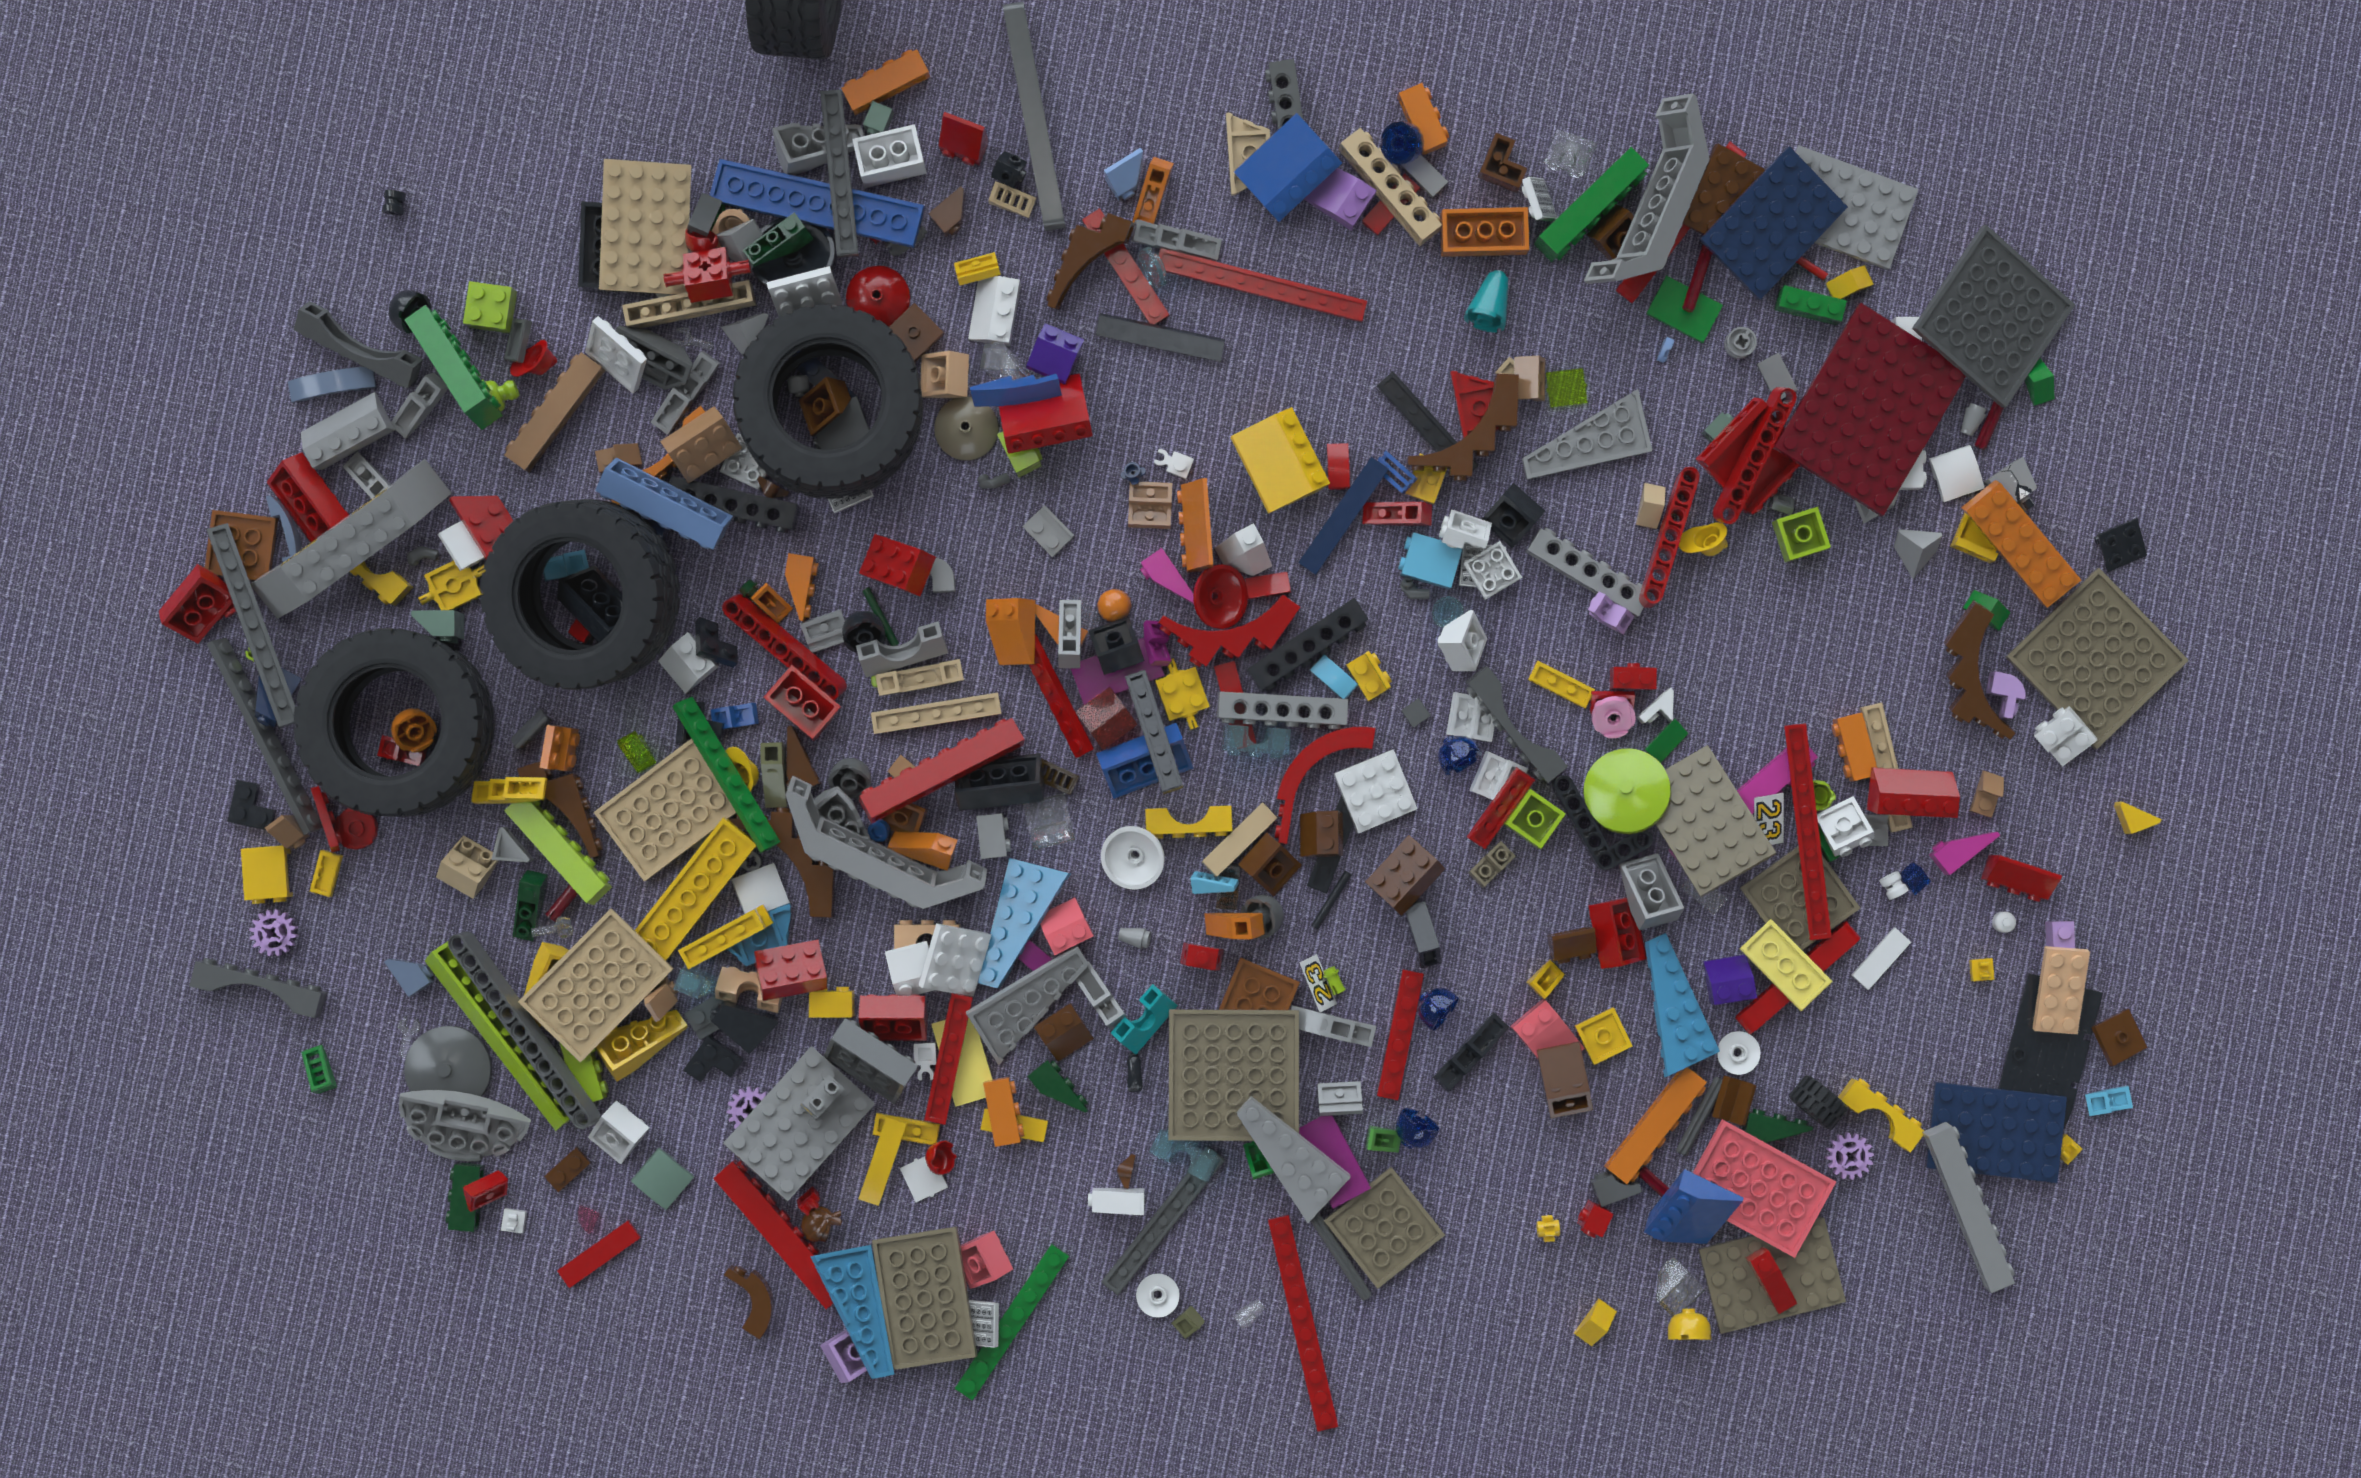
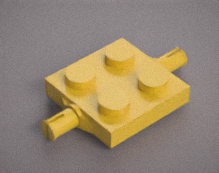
[418,560,486,610]
[1155,658,1210,730]

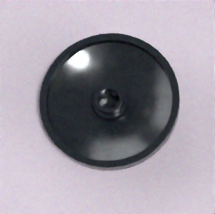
[752,218,836,289]

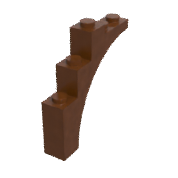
[1406,374,1519,482]
[1943,600,2016,740]
[728,808,836,918]

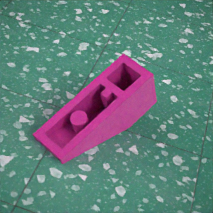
[1140,548,1194,605]
[1929,832,2000,875]

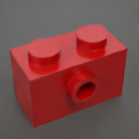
[1610,663,1657,691]
[1577,1200,1614,1238]

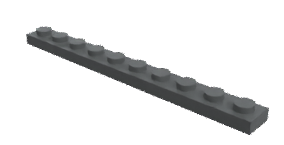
[206,523,295,729]
[207,637,323,835]

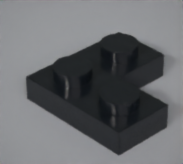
[695,617,738,668]
[227,780,276,830]
[683,1034,744,1083]

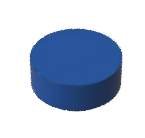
[868,819,891,842]

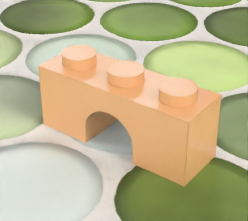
[894,920,961,949]
[715,967,783,1013]

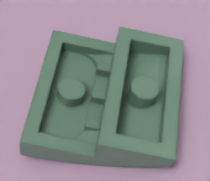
[631,1147,694,1210]

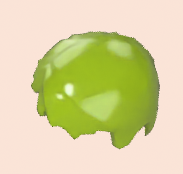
[1813,780,1836,812]

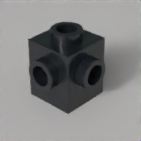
[991,151,1027,188]

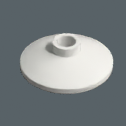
[1717,1031,1760,1075]
[1136,1274,1179,1317]

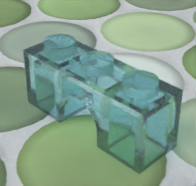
[1222,724,1291,759]
[673,967,716,999]
[1149,1128,1220,1182]

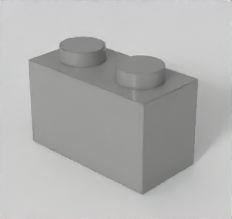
[977,813,1011,859]

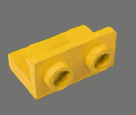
[1346,651,1392,701]

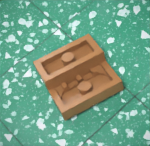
[1128,482,1172,529]

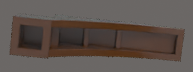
[1046,213,1135,310]
[517,761,604,858]

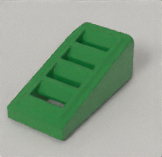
[301,1045,337,1094]

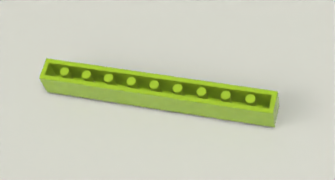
[424,941,570,1131]

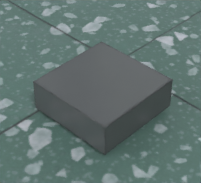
[1771,493,1794,515]
[1401,698,1431,728]

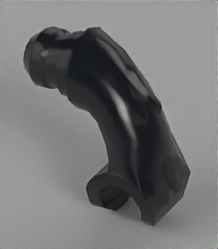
[1127,1052,1143,1092]

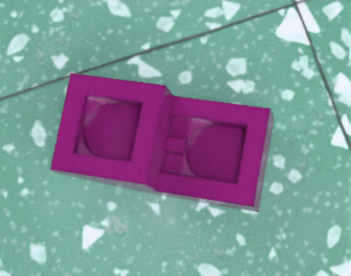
[1144,620,1172,666]

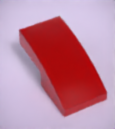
[1327,443,1350,490]
[377,735,428,766]

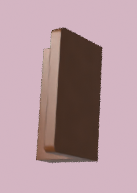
[1712,1075,1756,1126]

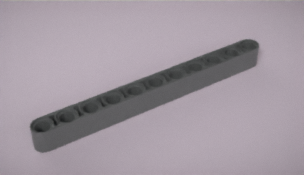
[1002,1,1066,231]
[448,931,600,1129]

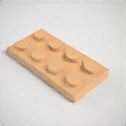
[2032,946,2090,1034]

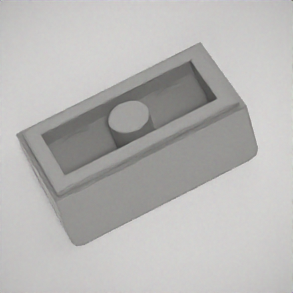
[1757,353,1798,399]

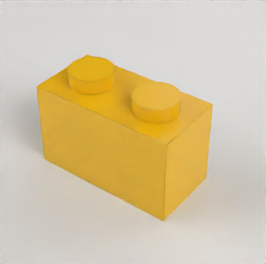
[809,986,854,1018]

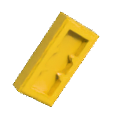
[310,850,343,897]

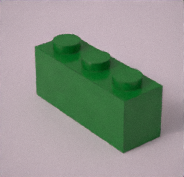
[1774,285,1847,325]

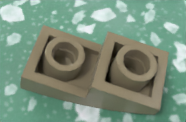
[1468,841,1516,888]

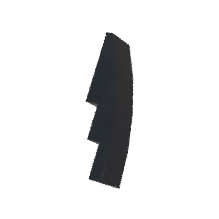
[1432,1012,1509,1092]

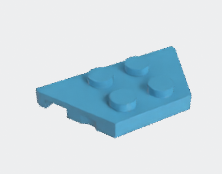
[727,903,792,966]

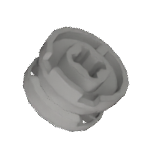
[1724,327,1757,359]

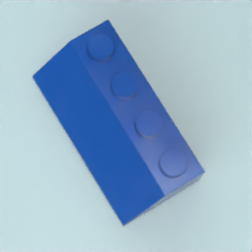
[1096,723,1193,799]

